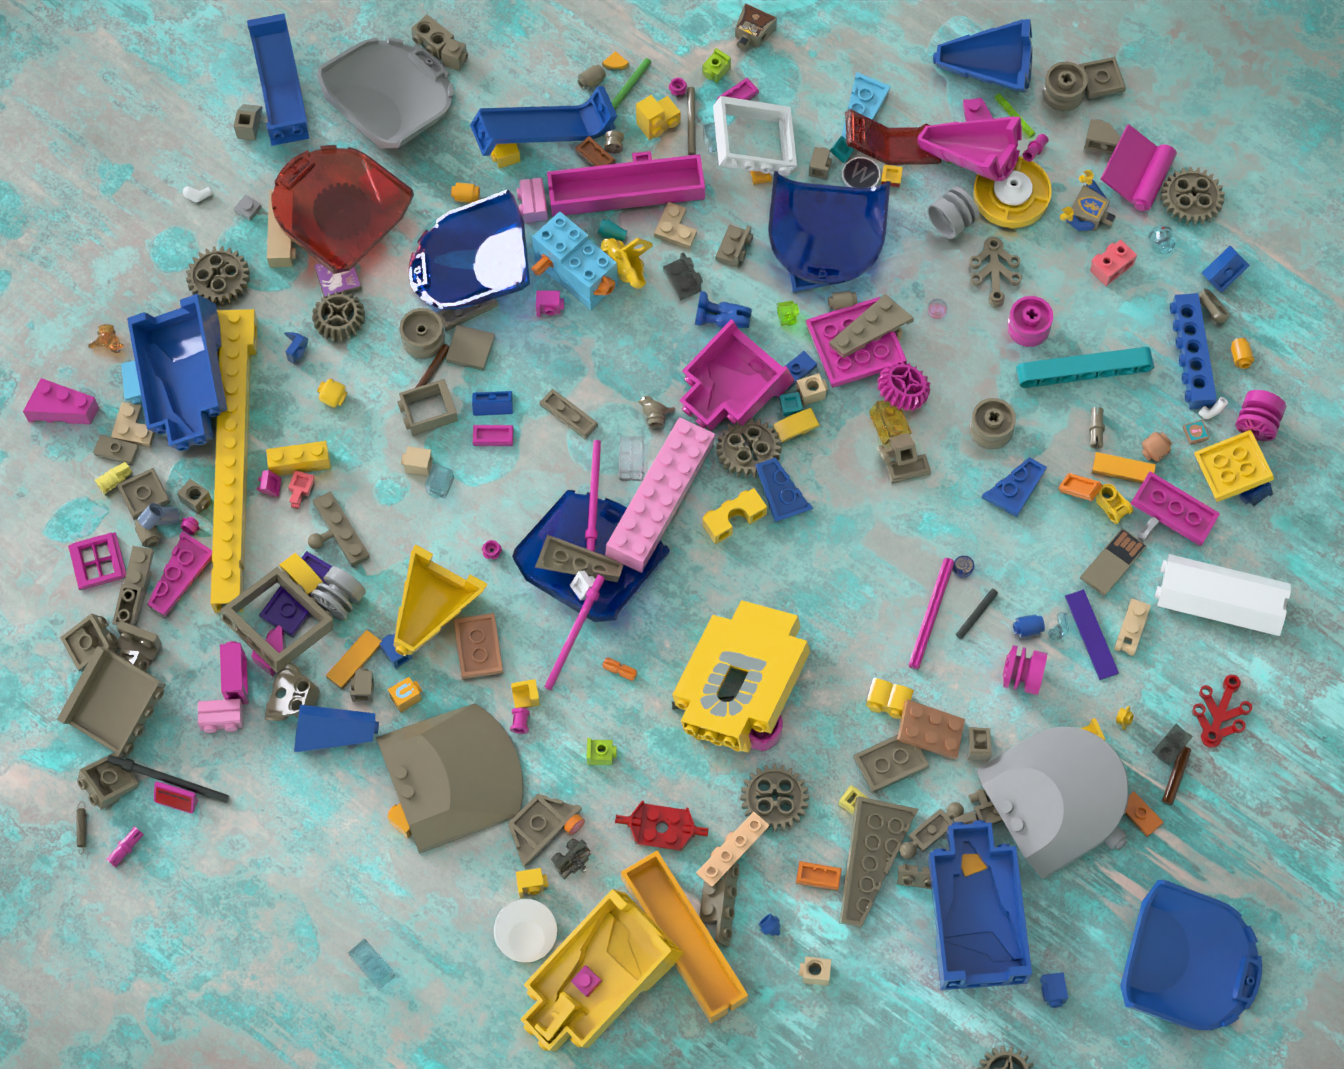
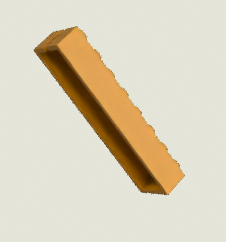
[621,850,748,1024]

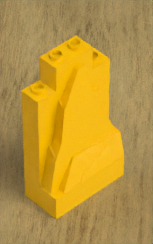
[520,889,684,1052]

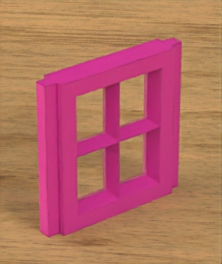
[68,532,126,590]

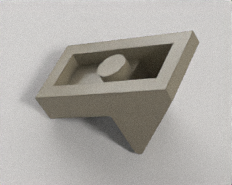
[968,727,992,761]

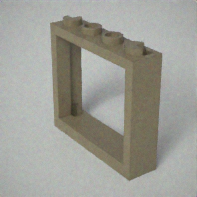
[221,567,333,672]

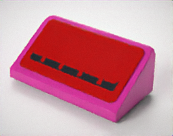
[154,781,198,814]

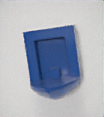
[284,332,308,364]

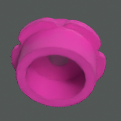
[669,78,687,96]
[180,517,200,535]
[482,540,502,559]

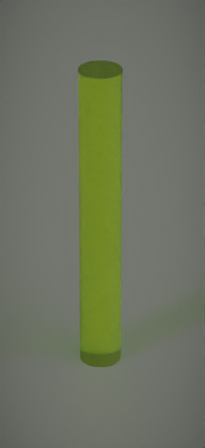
[994,93,1036,138]

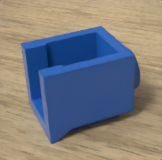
[1040,972,1068,1008]

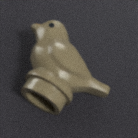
[638,395,675,427]

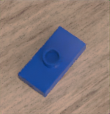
[785,351,817,390]

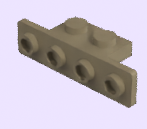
[699,863,740,947]

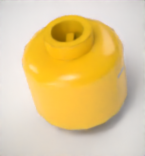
[317,378,348,408]

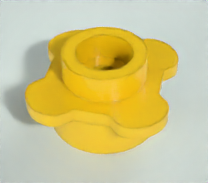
[1116,706,1134,730]

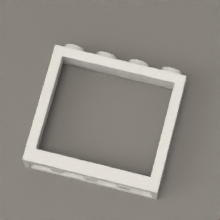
[713,96,797,176]

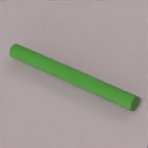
[611,58,651,109]

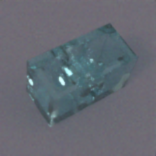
[348,938,395,990]

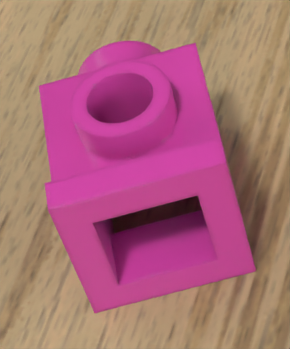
[536,291,564,317]

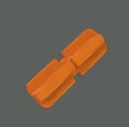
[602,657,637,681]

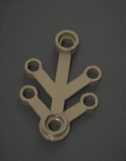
[969,237,1022,308]

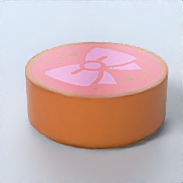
[564,814,585,835]

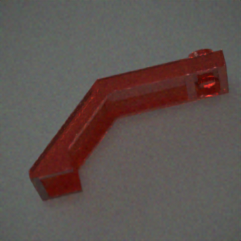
[845,109,941,165]

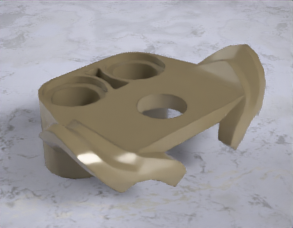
[265,662,320,721]

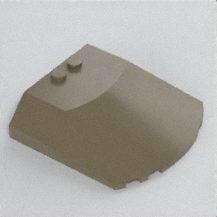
[376,703,523,854]

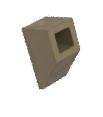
[234,104,263,140]

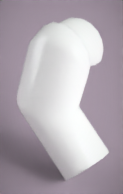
[183,186,213,202]
[1198,397,1228,420]

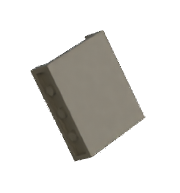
[57,646,166,757]

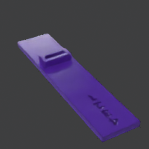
[1064,589,1119,681]

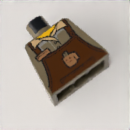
[735,3,777,50]

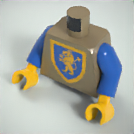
[1060,170,1116,231]

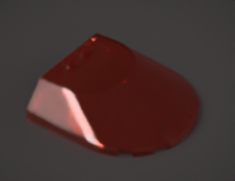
[271,145,414,274]

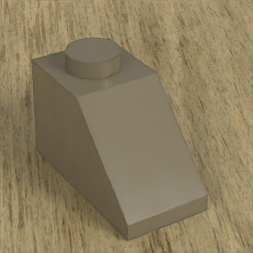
[1084,119,1121,154]

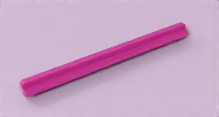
[909,558,954,670]

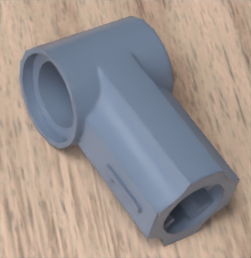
[138,503,180,530]

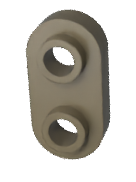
[1199,288,1230,323]

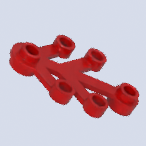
[1192,675,1253,748]

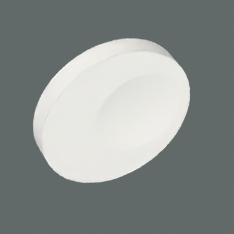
[494,899,557,962]

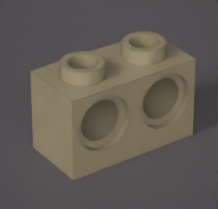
[411,14,454,60]

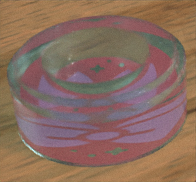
[927,299,948,319]

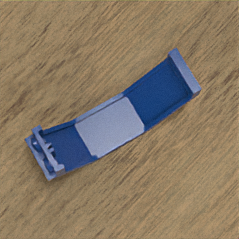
[247,13,309,146]

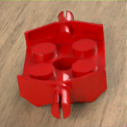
[615,801,709,851]

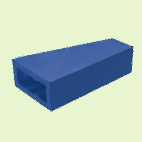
[294,705,379,752]

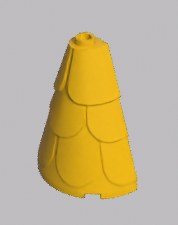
[394,544,488,656]

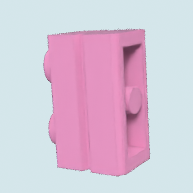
[517,178,548,223]
[198,699,243,733]

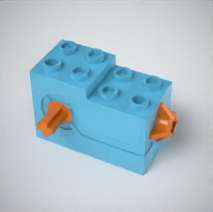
[531,212,618,310]

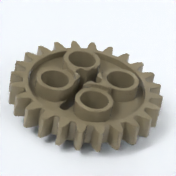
[1161,167,1225,226]
[186,246,250,306]
[716,418,782,478]
[740,764,809,832]

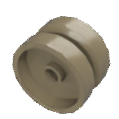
[1043,61,1088,111]
[399,308,445,359]
[970,398,1016,449]

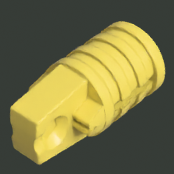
[94,462,132,495]

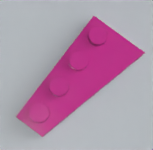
[147,531,212,617]

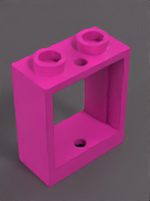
[220,641,249,704]

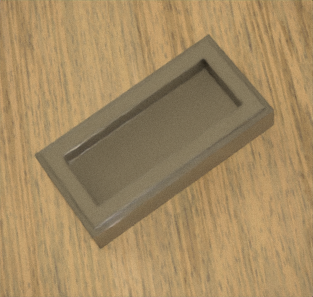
[886,454,931,483]

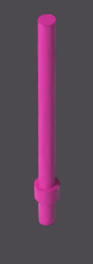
[585,440,601,552]
[544,575,605,690]

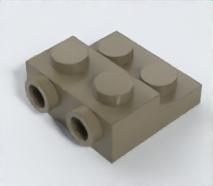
[60,613,118,672]
[77,752,139,810]

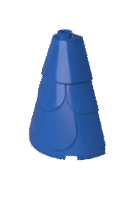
[933,19,1033,92]

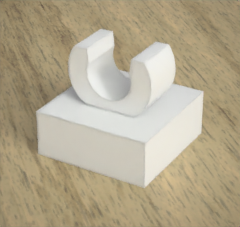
[570,571,595,601]

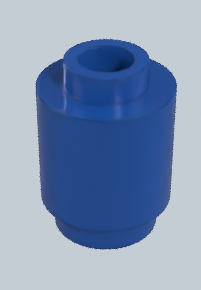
[1013,614,1045,638]

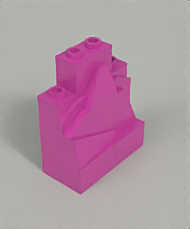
[679,319,794,431]

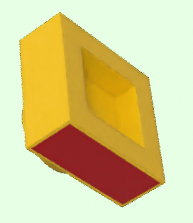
[881,165,903,187]

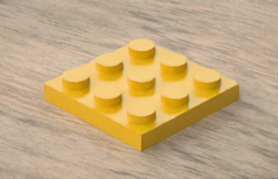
[1194,430,1274,502]

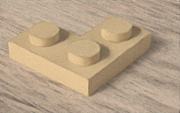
[654,202,697,249]
[111,402,155,448]

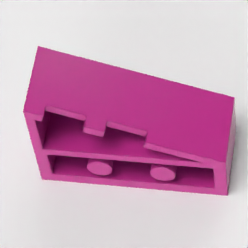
[23,378,99,424]

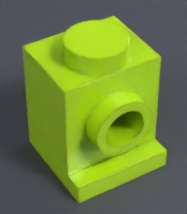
[702,48,731,83]
[586,738,617,765]

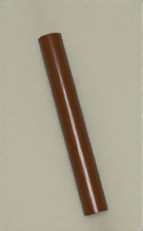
[415,344,450,388]

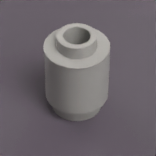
[1105,825,1128,850]

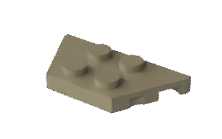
[508,794,582,867]

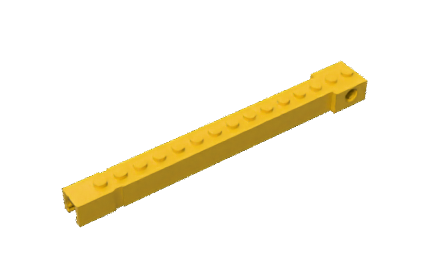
[210,309,258,613]

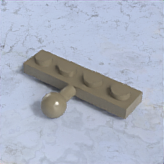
[308,491,370,567]

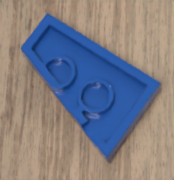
[982,457,1047,517]

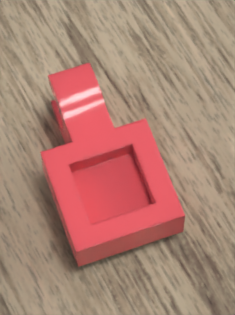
[288,471,315,509]

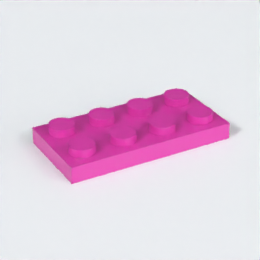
[1130,471,1220,546]

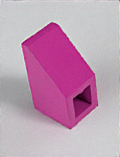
[251,625,286,677]

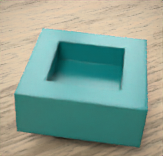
[830,135,855,163]
[779,392,803,416]

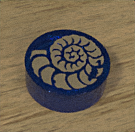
[953,556,974,577]

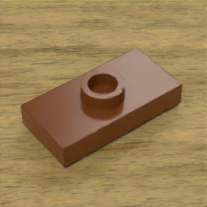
[575,136,616,166]

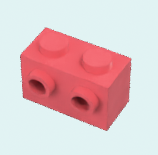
[1090,240,1137,286]

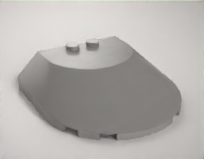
[317,37,453,148]
[977,727,1129,879]

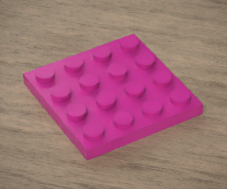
[805,297,907,388]

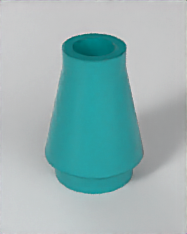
[597,219,627,241]

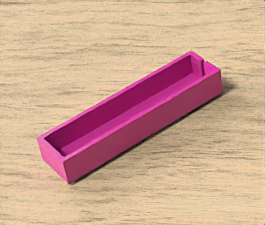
[547,154,705,217]

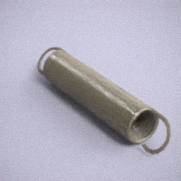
[76,802,86,855]

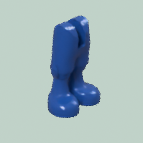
[695,291,752,328]

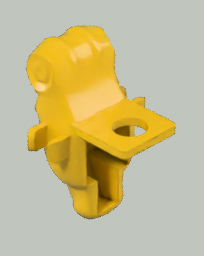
[601,238,653,289]

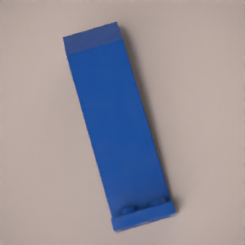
[470,86,617,156]

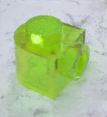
[776,300,799,326]

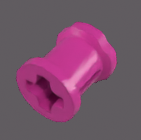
[510,708,530,734]

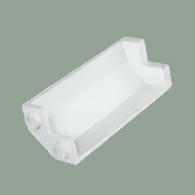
[1155,554,1291,636]

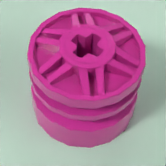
[1235,390,1287,441]
[1002,645,1048,695]

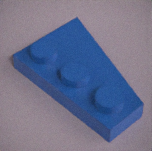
[755,457,814,522]

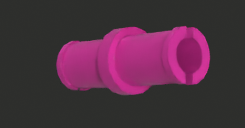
[1022,134,1049,162]
[106,826,144,868]

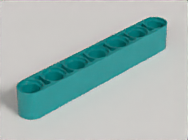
[1016,347,1155,388]

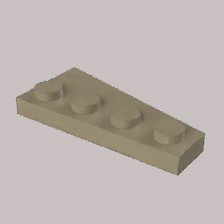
[829,294,914,358]
[535,535,624,582]

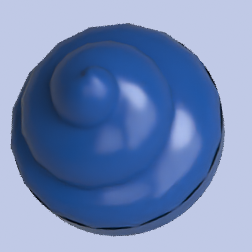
[759,913,780,936]

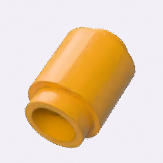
[451,182,480,203]
[1230,338,1254,369]

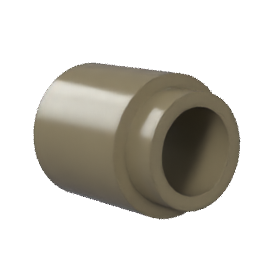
[577,64,606,91]
[828,290,857,311]
[135,520,161,548]

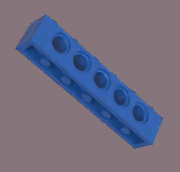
[1170,293,1217,410]

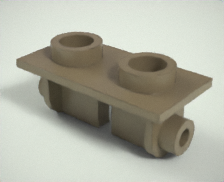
[897,863,932,889]

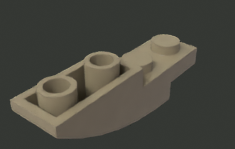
[112,546,154,626]

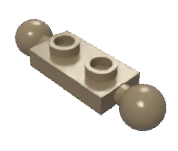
[899,802,964,859]

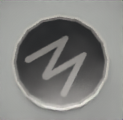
[842,157,880,193]

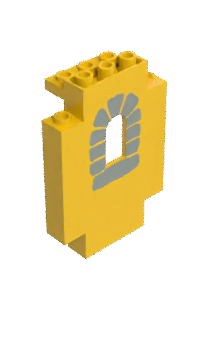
[672,600,810,753]

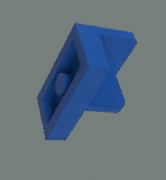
[1202,246,1250,293]

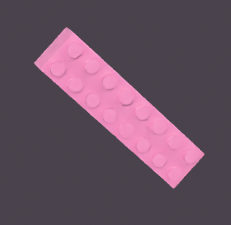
[605,417,715,573]

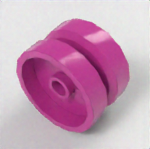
[1007,296,1054,347]

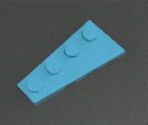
[842,72,891,149]

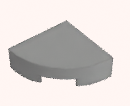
[1138,517,1159,542]

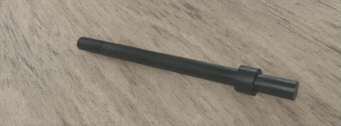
[107,755,230,803]

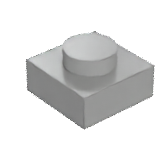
[234,194,262,221]

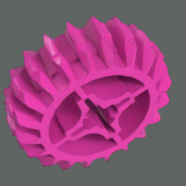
[877,361,931,412]

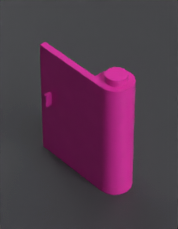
[1100,124,1177,211]

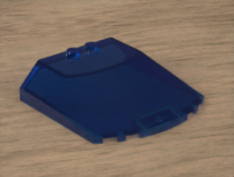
[512,490,670,622]

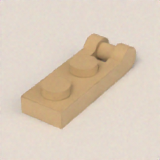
[1114,598,1151,657]

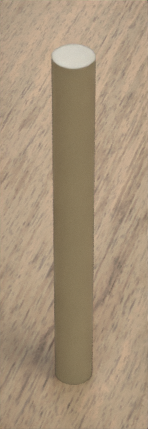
[687,87,696,155]

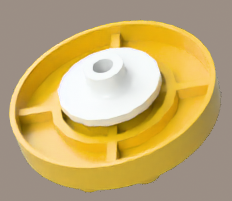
[973,156,1052,228]

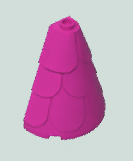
[917,116,1022,181]

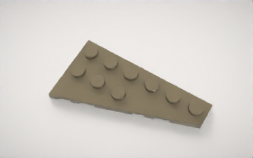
[839,796,919,928]

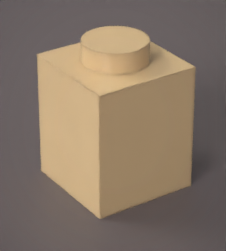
[401,446,433,476]

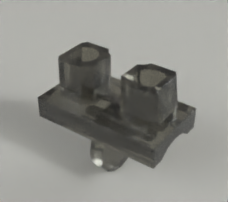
[1152,723,1193,765]
[551,838,592,880]

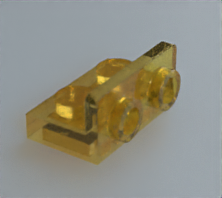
[869,400,912,445]

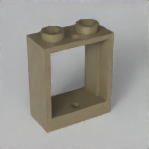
[397,379,458,435]

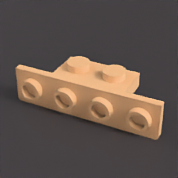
[696,811,769,887]

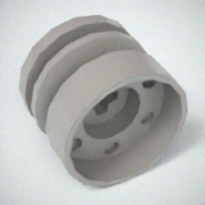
[927,187,979,239]
[310,566,366,621]

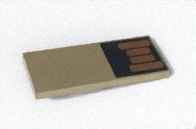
[1080,528,1147,596]

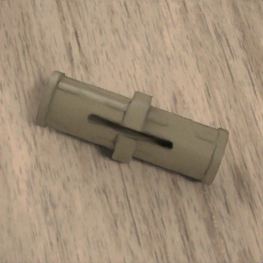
[1089,407,1105,449]

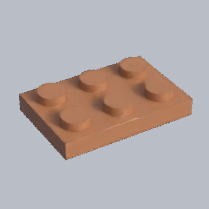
[454,613,503,679]
[897,700,965,760]

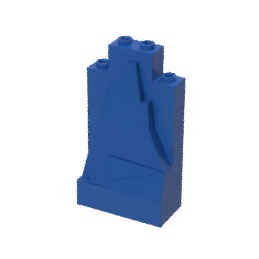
[127,294,227,451]
[928,820,1032,990]

